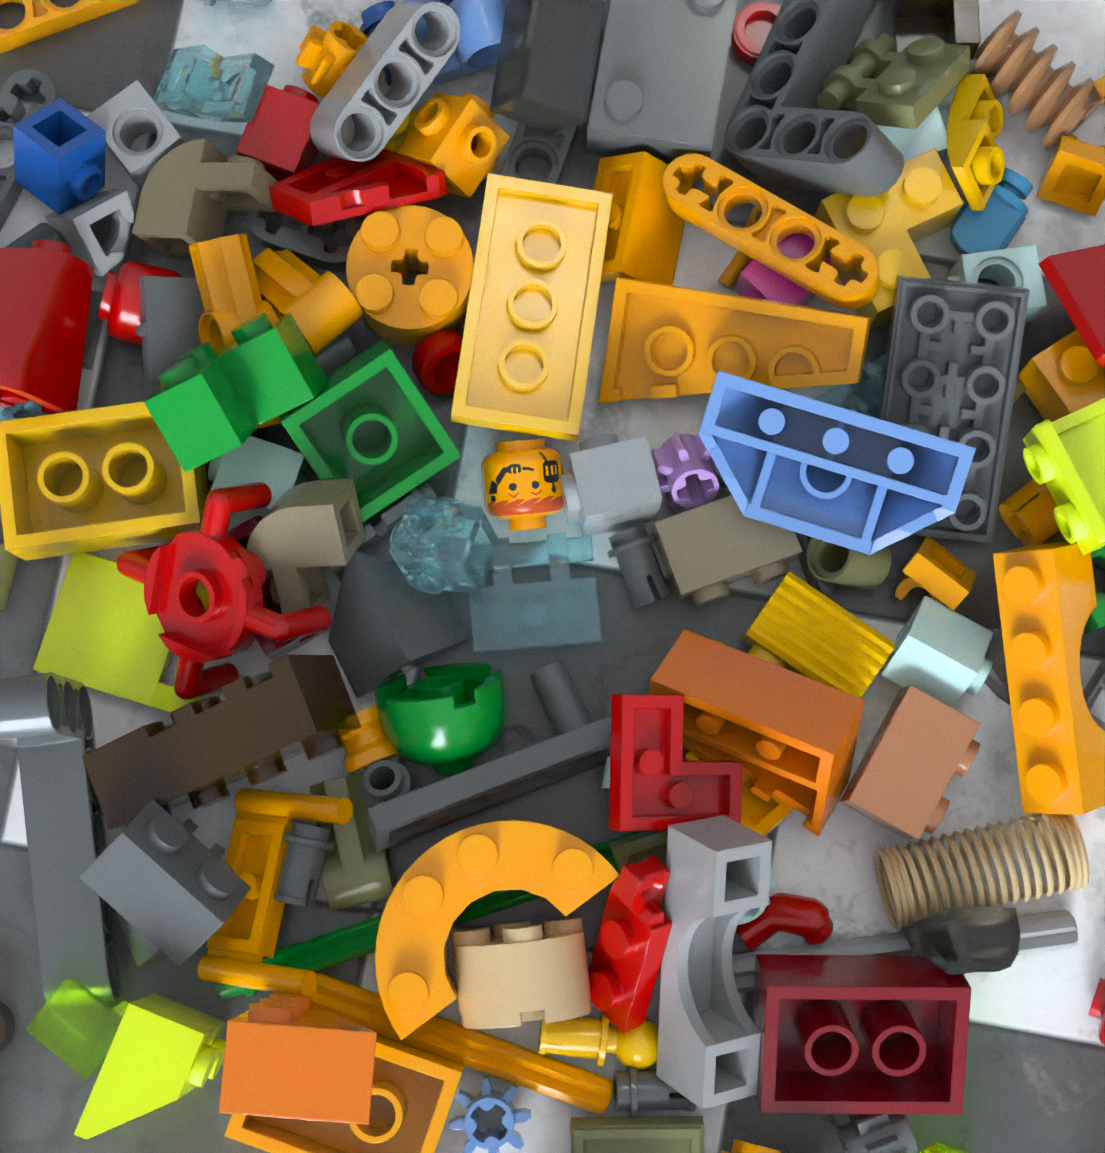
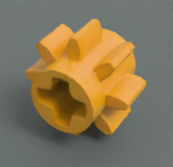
[295,21,368,98]

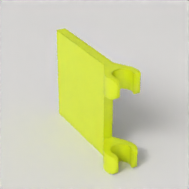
[33,553,209,713]

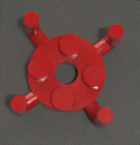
[116,482,331,700]

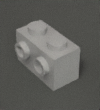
[559,434,663,537]

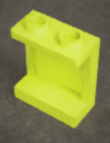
[1022,398,1105,556]

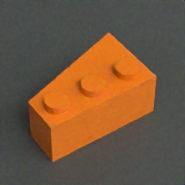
[649,629,865,837]
[219,993,377,1125]

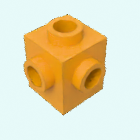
[396,92,510,198]

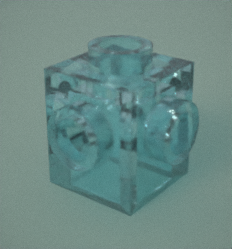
[389,497,500,595]

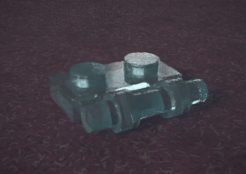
[465,532,602,654]

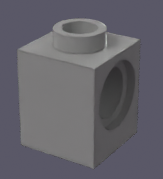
[86,80,184,191]

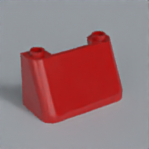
[0,239,94,415]

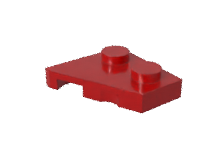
[269,149,447,226]

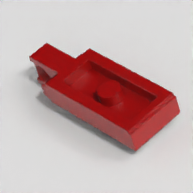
[588,855,673,1034]

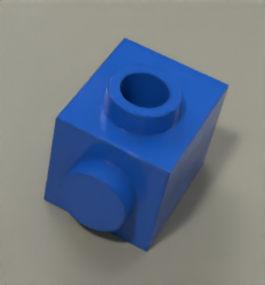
[13,97,105,215]

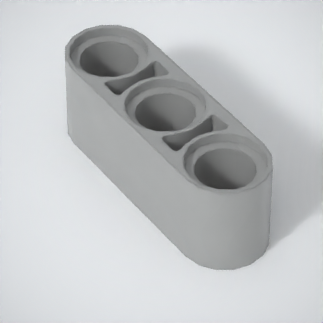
[310,1,461,162]

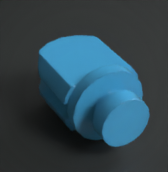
[950,168,1033,256]

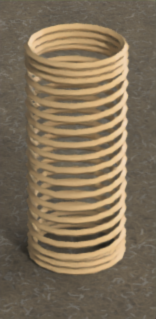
[874,814,1090,931]

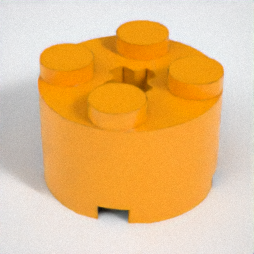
[346,205,474,348]

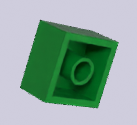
[279,339,461,522]

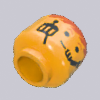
[481,438,564,531]

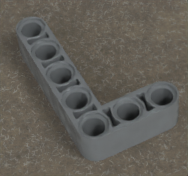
[724,0,904,197]
[0,672,121,1009]

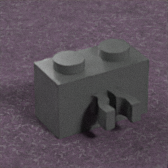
[79,799,251,967]

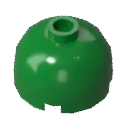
[374,663,507,775]

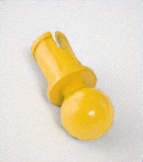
[538,1013,658,1070]

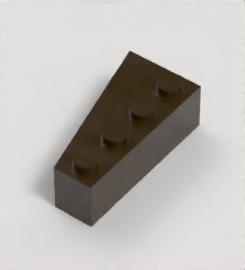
[82,655,361,829]

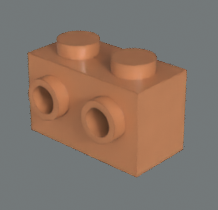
[839,685,981,840]

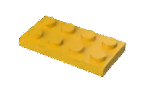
[450,173,613,442]

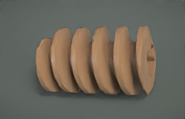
[971,10,1105,150]

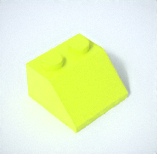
[74,993,227,1140]

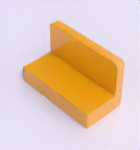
[594,151,692,285]

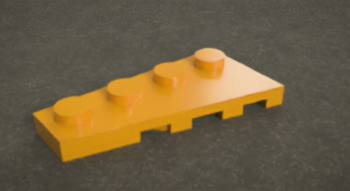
[599,277,872,403]

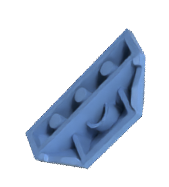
[698,371,976,555]

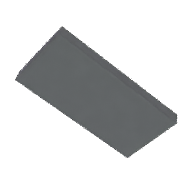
[878,275,1030,543]

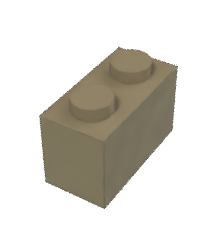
[651,495,802,607]

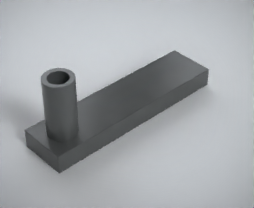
[367,661,611,852]

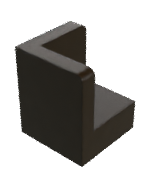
[892,0,981,60]

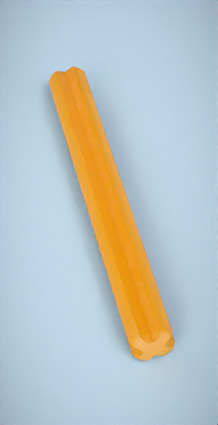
[310,973,614,1115]

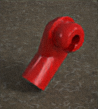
[735,893,833,952]

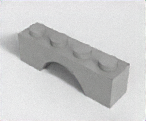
[656,815,772,1110]

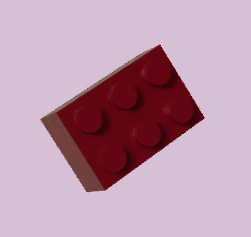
[752,954,971,1115]

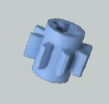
[448,1075,531,1153]

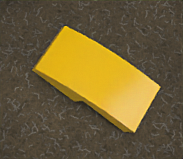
[946,74,1005,211]

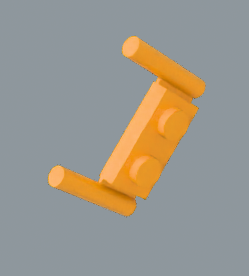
[197,788,353,997]

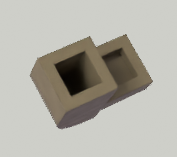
[132,139,278,257]
[246,478,366,614]

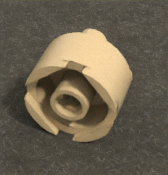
[451,917,591,1029]

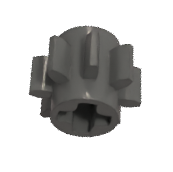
[836,1114,918,1153]

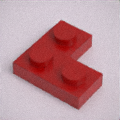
[609,694,742,831]

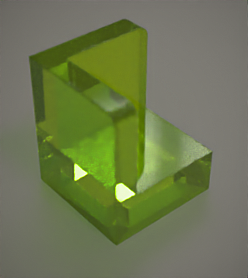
[25,977,128,1080]

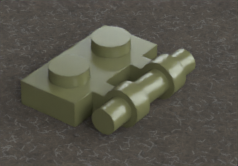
[817,33,971,129]

